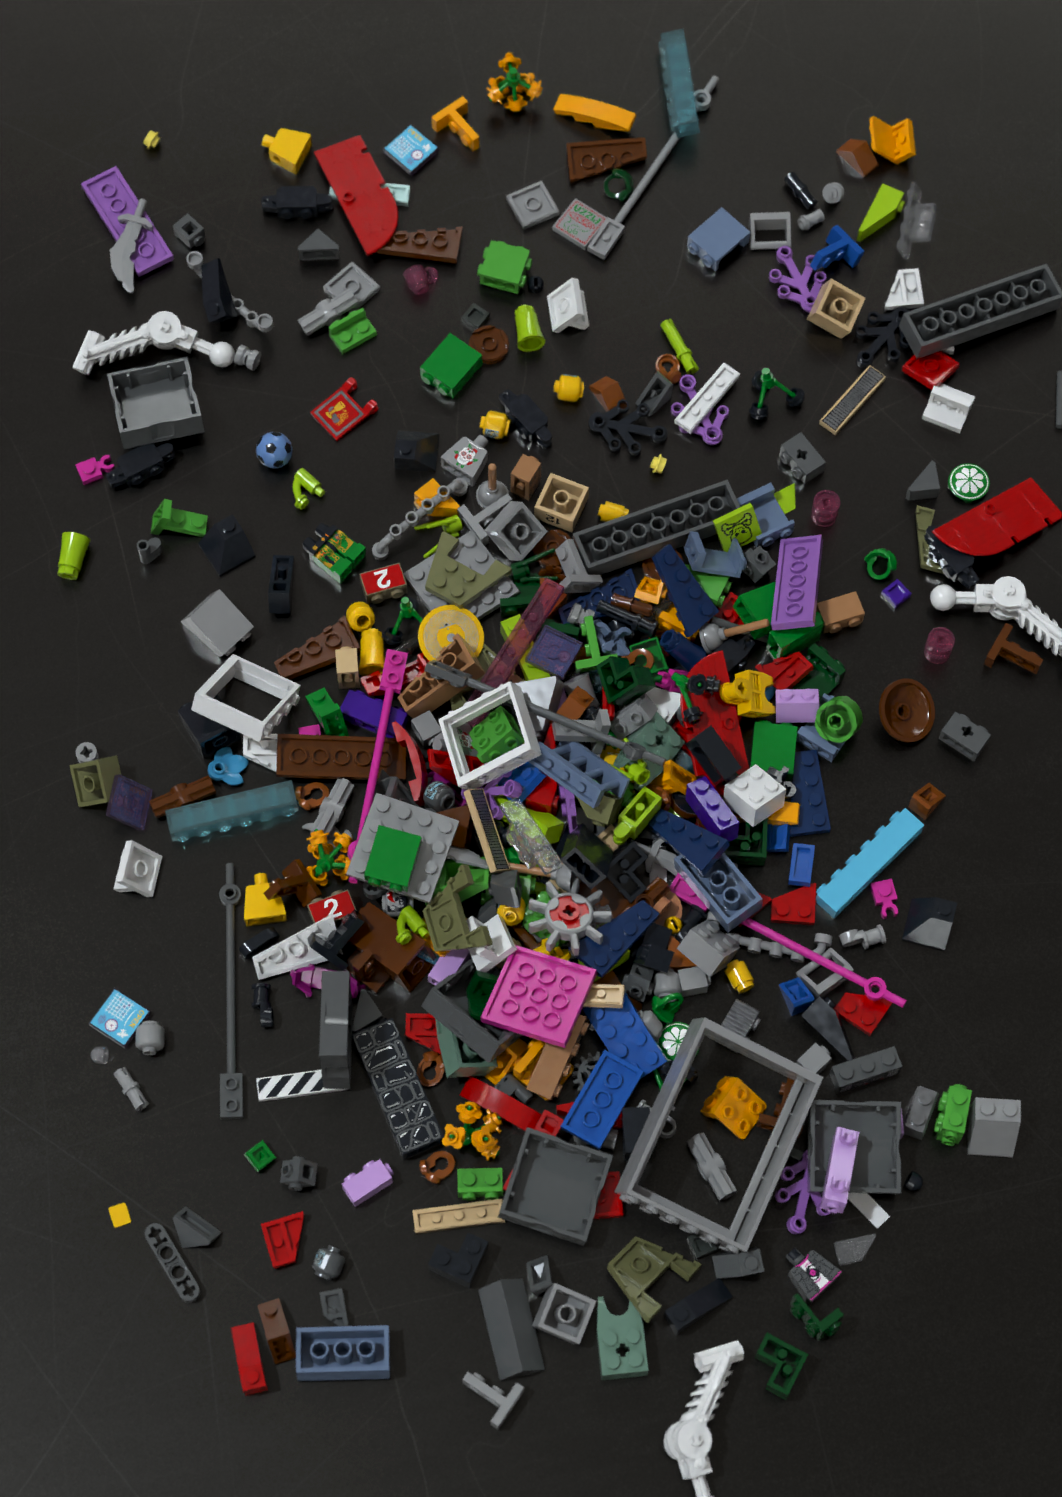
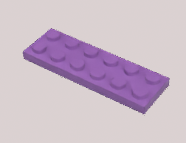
[81,166,174,277]
[771,535,823,630]

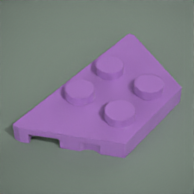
[557,783,578,833]

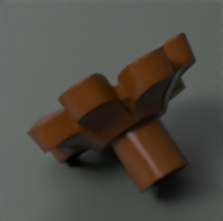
[538,564,566,586]

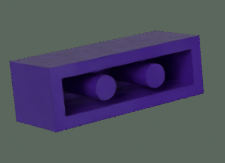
[340,689,408,738]
[685,776,739,842]

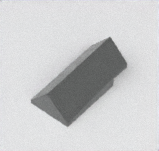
[478,1279,545,1381]

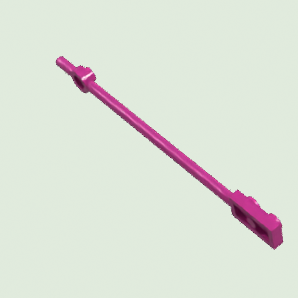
[347,649,408,884]
[669,873,907,1008]

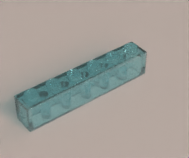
[658,28,700,138]
[165,780,299,842]

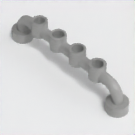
[186,251,273,332]
[372,478,468,560]
[707,911,833,963]

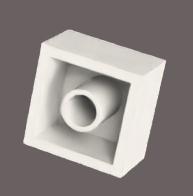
[723,764,786,827]

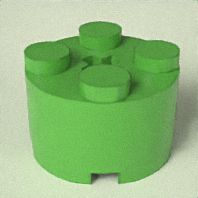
[815,696,863,743]

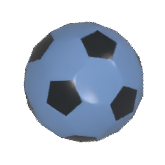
[256,432,293,469]

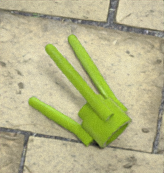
[414,514,463,558]
[608,738,650,785]

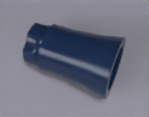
[659,629,706,672]

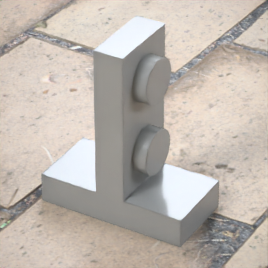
[457,493,513,546]
[555,539,603,593]
[552,709,611,754]
[462,1372,524,1430]

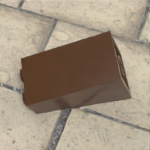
[347,902,437,993]

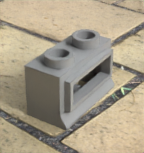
[610,693,658,740]

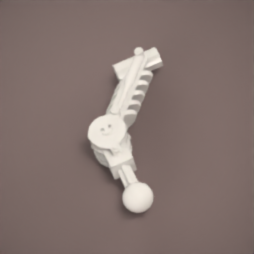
[72,311,235,375]
[930,576,1062,657]
[664,1340,744,1497]

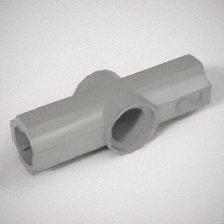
[298,288,359,336]
[310,778,354,839]
[686,1132,737,1201]

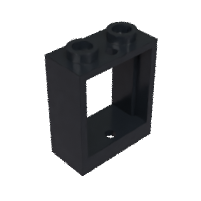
[685,726,742,786]

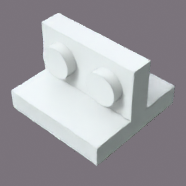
[547,278,589,333]
[922,384,975,434]
[114,840,162,897]
[466,914,517,973]

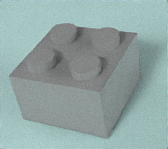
[484,501,548,561]
[677,919,740,977]
[532,1283,596,1344]

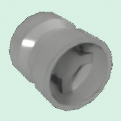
[234,344,261,371]
[567,603,595,628]

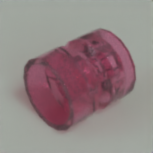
[811,490,840,527]
[924,627,955,664]

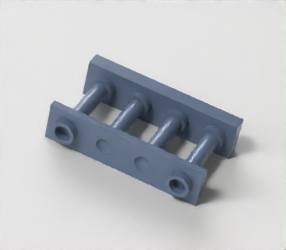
[529,741,631,808]

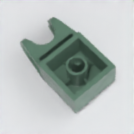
[613,712,685,791]
[435,1018,498,1078]
[596,1297,648,1380]

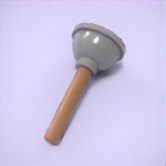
[476,463,509,509]
[699,619,770,654]
[508,862,577,892]

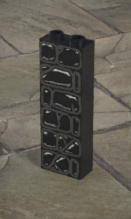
[351,1018,444,1160]

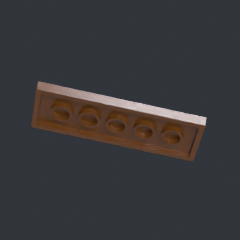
[276,734,406,782]

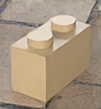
[335,646,360,689]

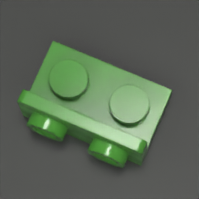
[329,308,377,354]
[457,1168,503,1201]

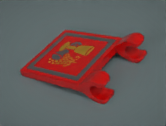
[310,377,379,441]

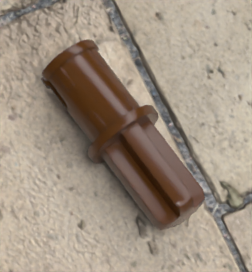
[610,593,653,617]

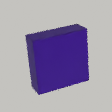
[881,579,911,608]

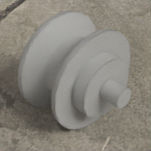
[822,182,844,203]

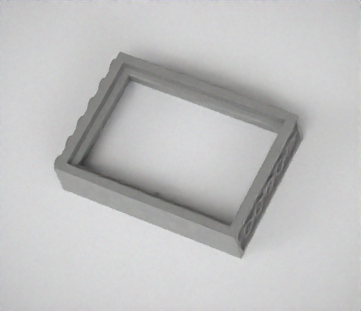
[615,1017,823,1254]

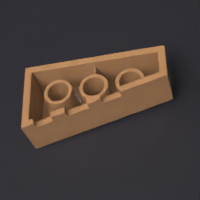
[398,633,486,719]
[526,1014,589,1100]

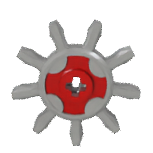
[528,878,611,956]

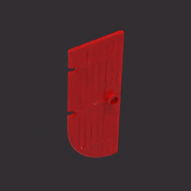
[314,135,398,256]
[932,477,1062,556]
[680,650,749,795]

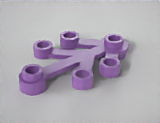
[769,246,826,313]
[671,374,729,445]
[461,770,523,820]
[775,1149,830,1234]

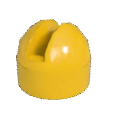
[664,916,682,934]

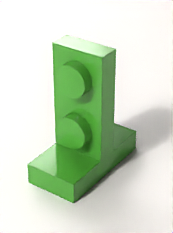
[151,499,208,537]
[575,616,618,673]

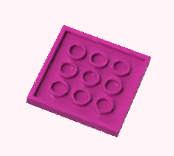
[481,945,597,1048]

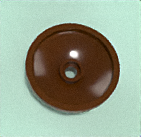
[879,678,935,742]

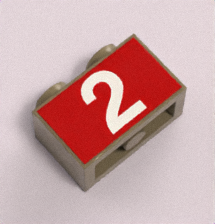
[359,563,407,604]
[307,890,356,928]

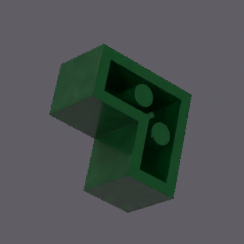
[596,656,655,706]
[724,817,768,866]
[755,1333,808,1400]

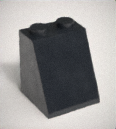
[178,694,241,759]

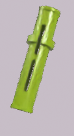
[660,319,699,375]

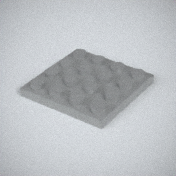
[403,530,519,620]
[346,793,459,904]

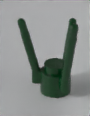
[510,548,558,583]

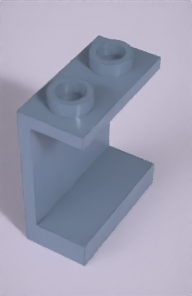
[687,207,750,271]
[737,483,795,548]
[684,531,747,578]
[796,693,846,762]

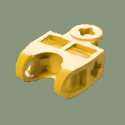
[719,670,776,718]

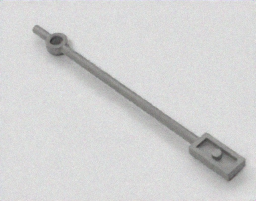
[587,76,719,260]

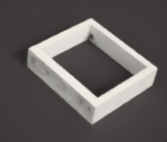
[191,654,300,742]
[438,681,542,790]

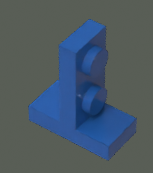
[810,225,865,271]

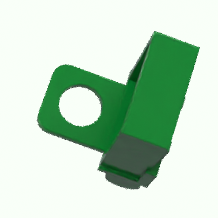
[629,637,669,686]

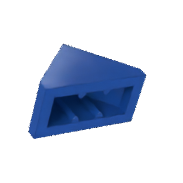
[779,977,815,1016]

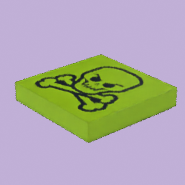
[713,503,762,552]

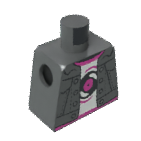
[786,1248,842,1305]

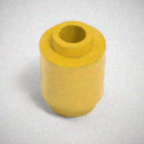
[597,501,629,522]
[725,959,754,994]

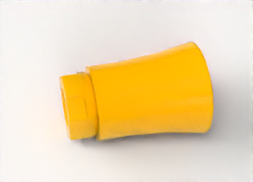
[359,628,385,676]

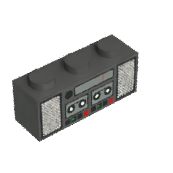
[829,1046,902,1094]

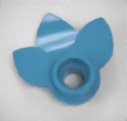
[207,747,249,785]

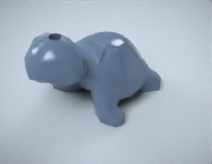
[594,619,632,657]

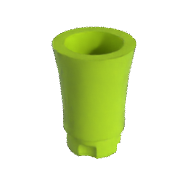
[515,305,545,352]
[57,532,91,580]

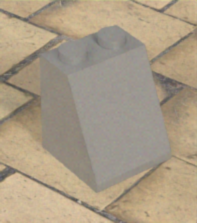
[181,589,254,657]
[514,676,564,742]
[967,1097,1021,1158]

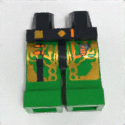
[302,522,366,584]

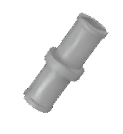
[114,1067,149,1111]

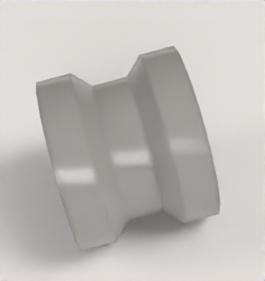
[76,742,99,763]

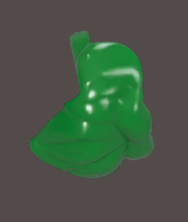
[864,548,897,580]
[652,993,684,1024]

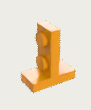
[432,96,479,151]
[639,760,696,795]

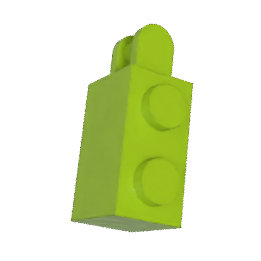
[613,786,662,845]

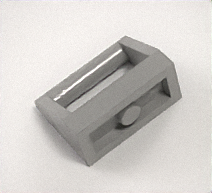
[749,212,791,250]
[796,948,854,999]

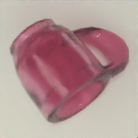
[403,265,438,295]

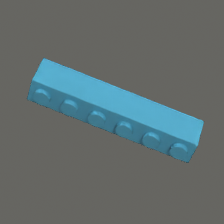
[816,808,924,919]

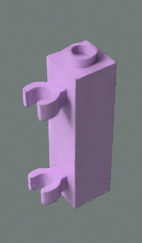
[820,1127,859,1213]

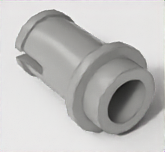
[798,209,825,230]

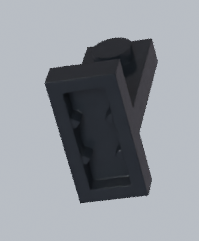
[307,909,364,971]

